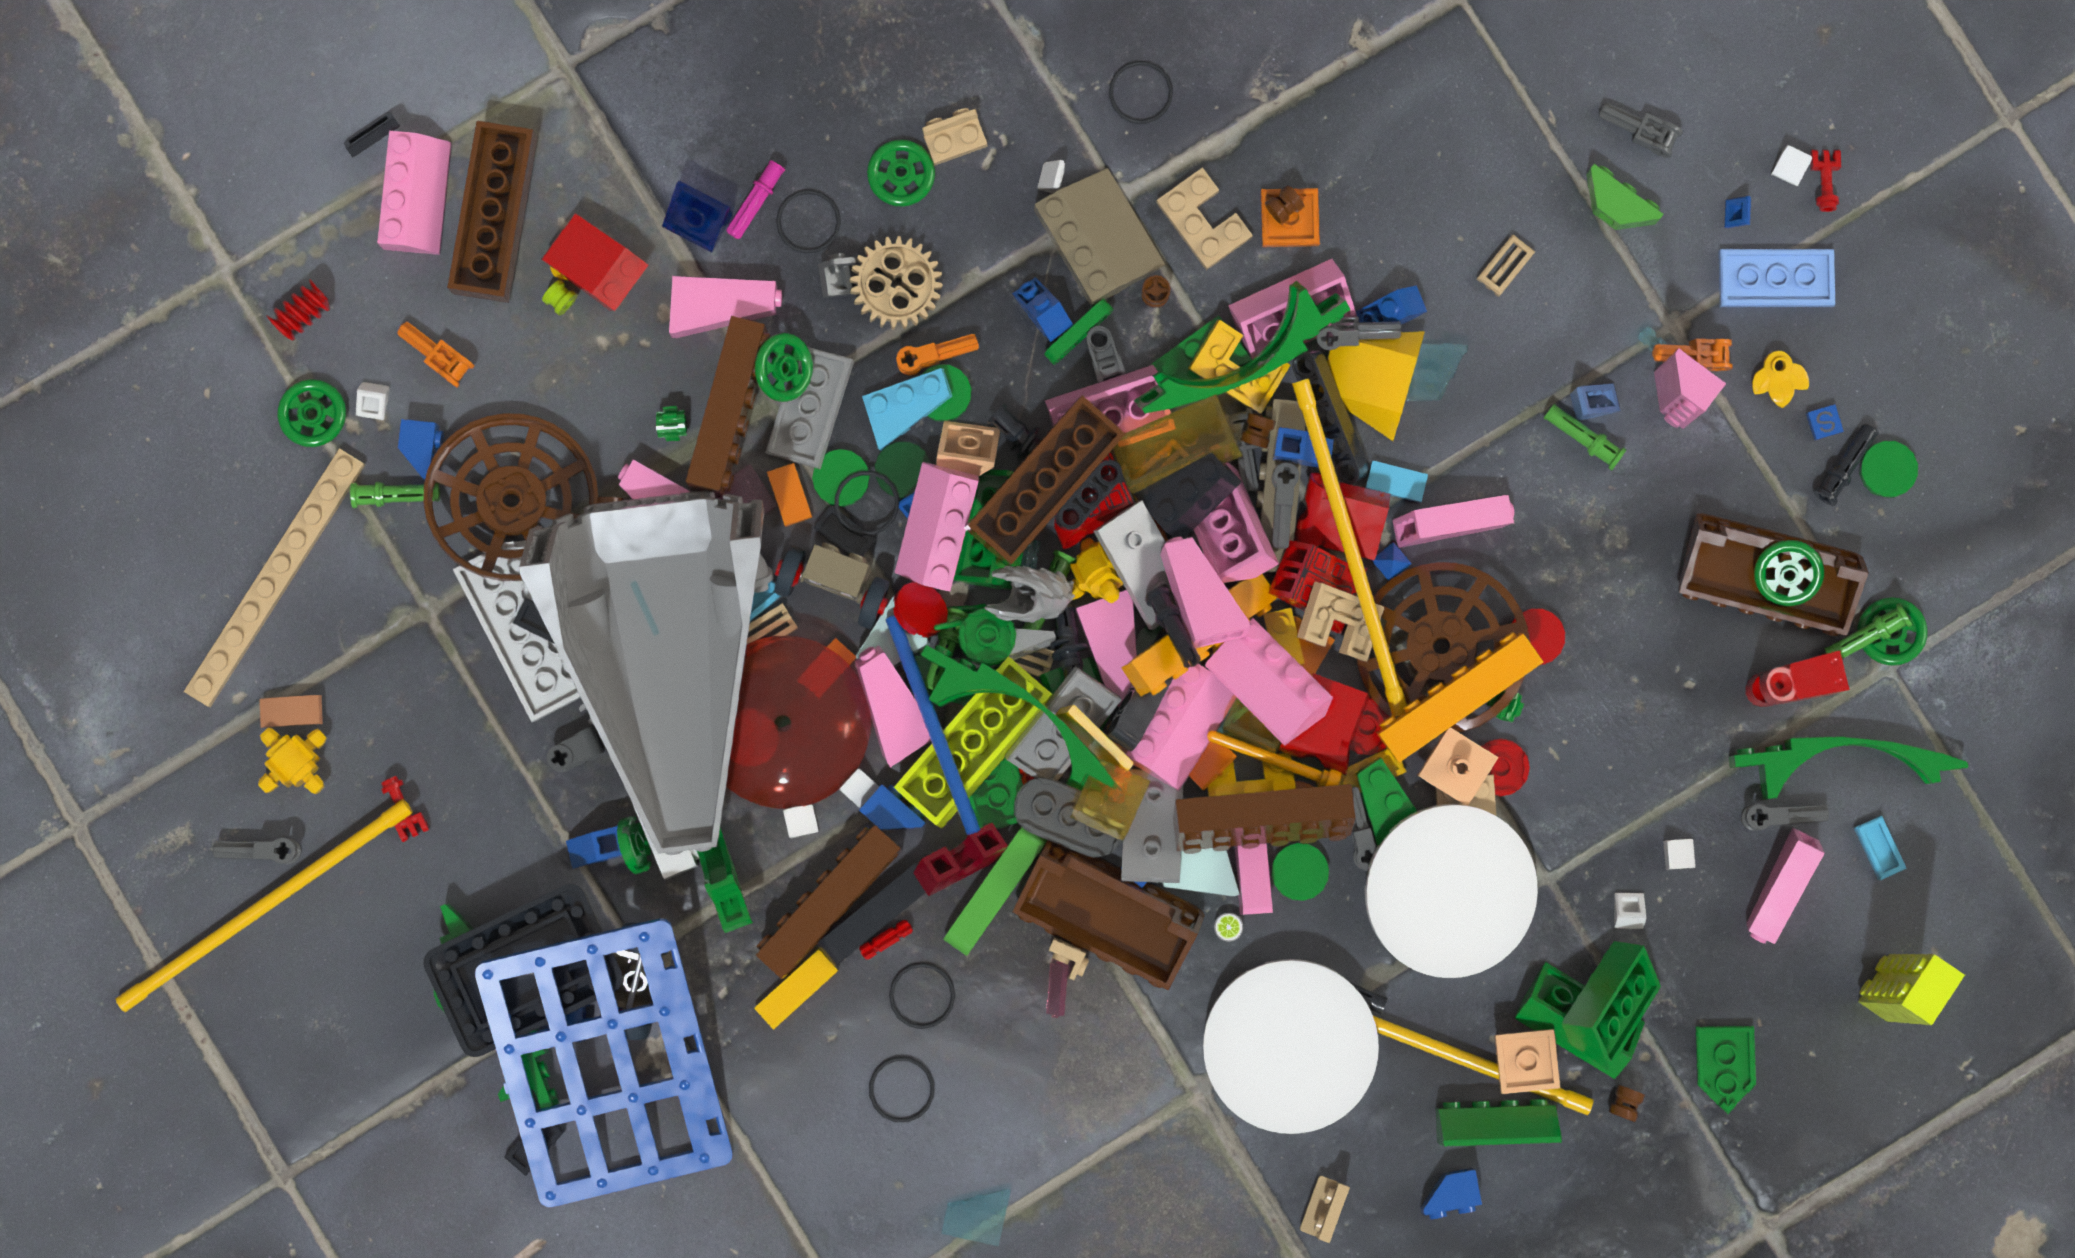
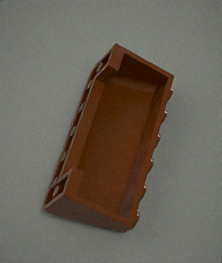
[1678,513,1869,636]
[1012,840,1205,991]

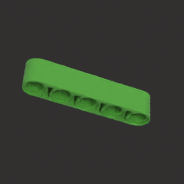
[943,827,1048,956]

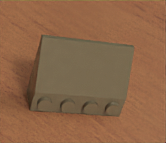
[1034,168,1165,308]

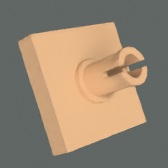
[1417,727,1498,806]
[1494,1029,1560,1094]

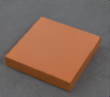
[1261,188,1320,247]

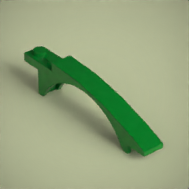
[1134,281,1351,414]
[921,644,1118,790]
[1728,737,1968,800]
[697,827,753,933]
[439,904,560,1109]

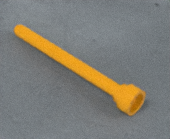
[1207,730,1342,787]

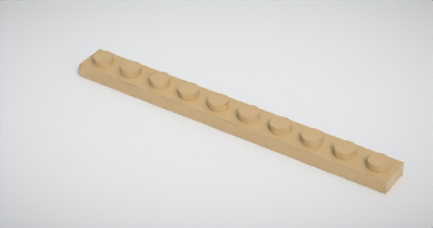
[184,448,365,708]

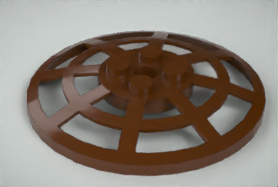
[423,413,598,581]
[1357,562,1530,734]

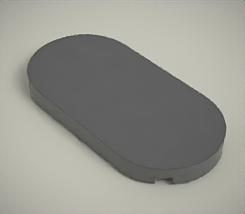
[1013,778,1124,857]

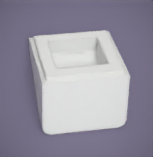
[1771,145,1813,186]
[1038,160,1065,193]
[356,382,390,420]
[839,768,879,808]
[783,804,819,838]
[1663,839,1695,870]
[1614,893,1646,929]

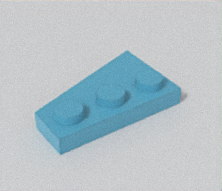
[862,368,952,451]

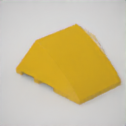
[1319,331,1425,441]

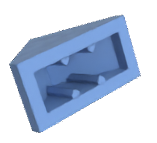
[1570,384,1620,421]

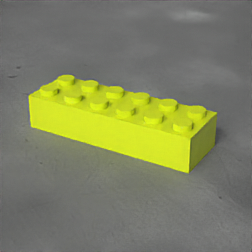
[894,656,1052,828]
[1858,954,1965,1025]

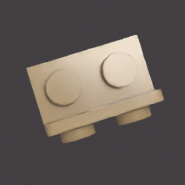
[922,108,987,166]
[1049,937,1089,980]
[1300,1176,1350,1243]

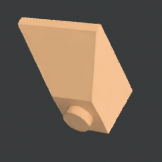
[936,421,1000,476]

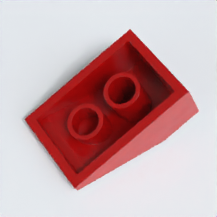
[541,213,648,311]

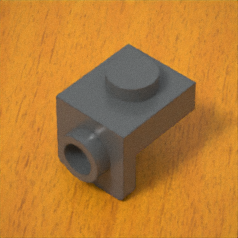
[818,253,856,298]

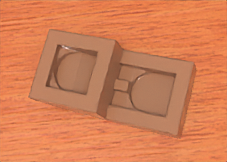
[259,695,323,728]

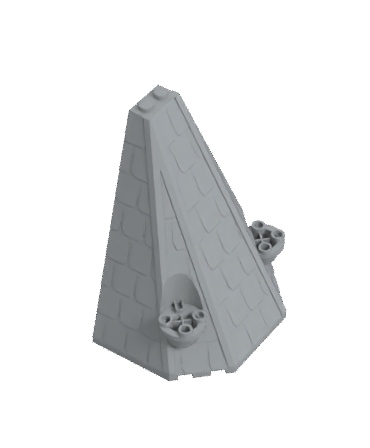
[519,490,774,855]

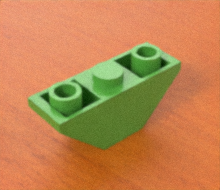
[1586,164,1663,230]

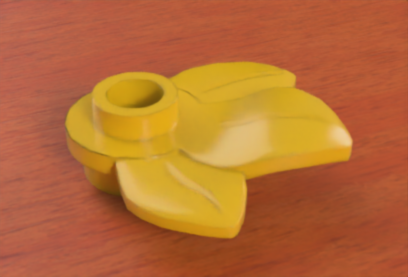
[1752,351,1809,408]

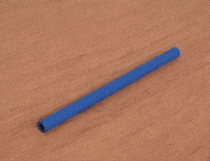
[885,616,981,835]

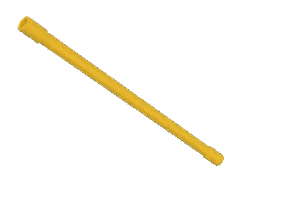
[1292,378,1407,717]
[115,799,413,1012]
[1373,1016,1594,1116]

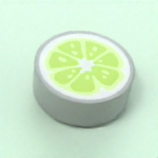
[1214,913,1243,942]

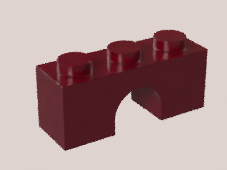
[913,823,1008,896]

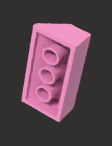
[377,131,452,255]
[1228,259,1357,359]
[1654,349,1726,429]
[1045,365,1175,445]
[1193,459,1279,583]
[895,462,979,592]
[1205,618,1333,745]
[1126,663,1237,791]

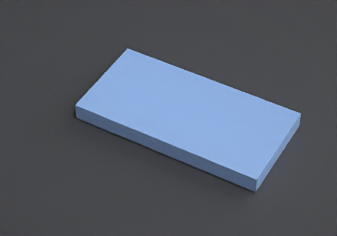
[1718,249,1835,307]

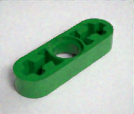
[1044,299,1114,365]

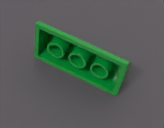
[953,470,1023,590]
[1562,941,1661,1069]
[1515,962,1645,1079]
[1435,1099,1562,1146]

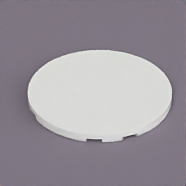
[1365,804,1538,978]
[1203,959,1379,1134]

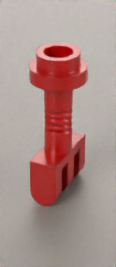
[1810,150,1841,212]
[381,775,430,842]

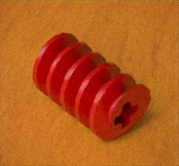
[266,279,331,341]

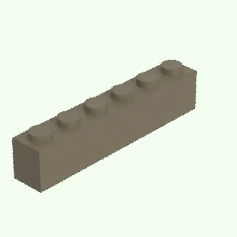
[1256,399,1306,575]

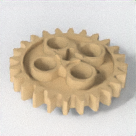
[850,236,943,330]

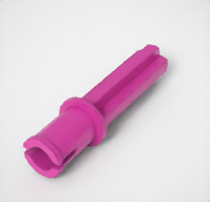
[726,160,785,239]

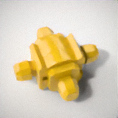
[1070,538,1123,603]
[258,728,327,794]

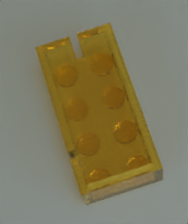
[1113,394,1243,501]

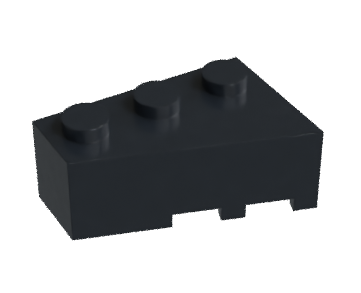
[1133,452,1242,539]

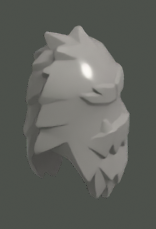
[985,566,1075,623]

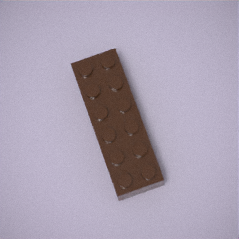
[447,121,538,303]
[686,316,770,498]
[964,395,1125,566]
[1173,784,1356,854]
[756,825,902,979]

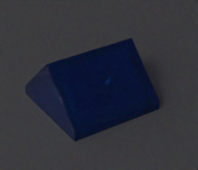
[662,181,733,253]

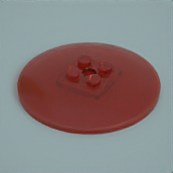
[726,635,871,809]

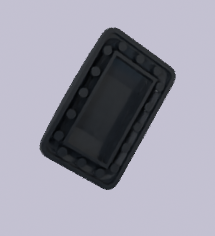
[423,884,623,1057]

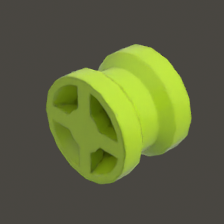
[542,279,578,316]

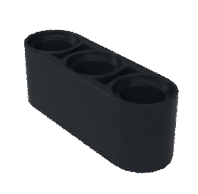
[1055,460,1122,531]

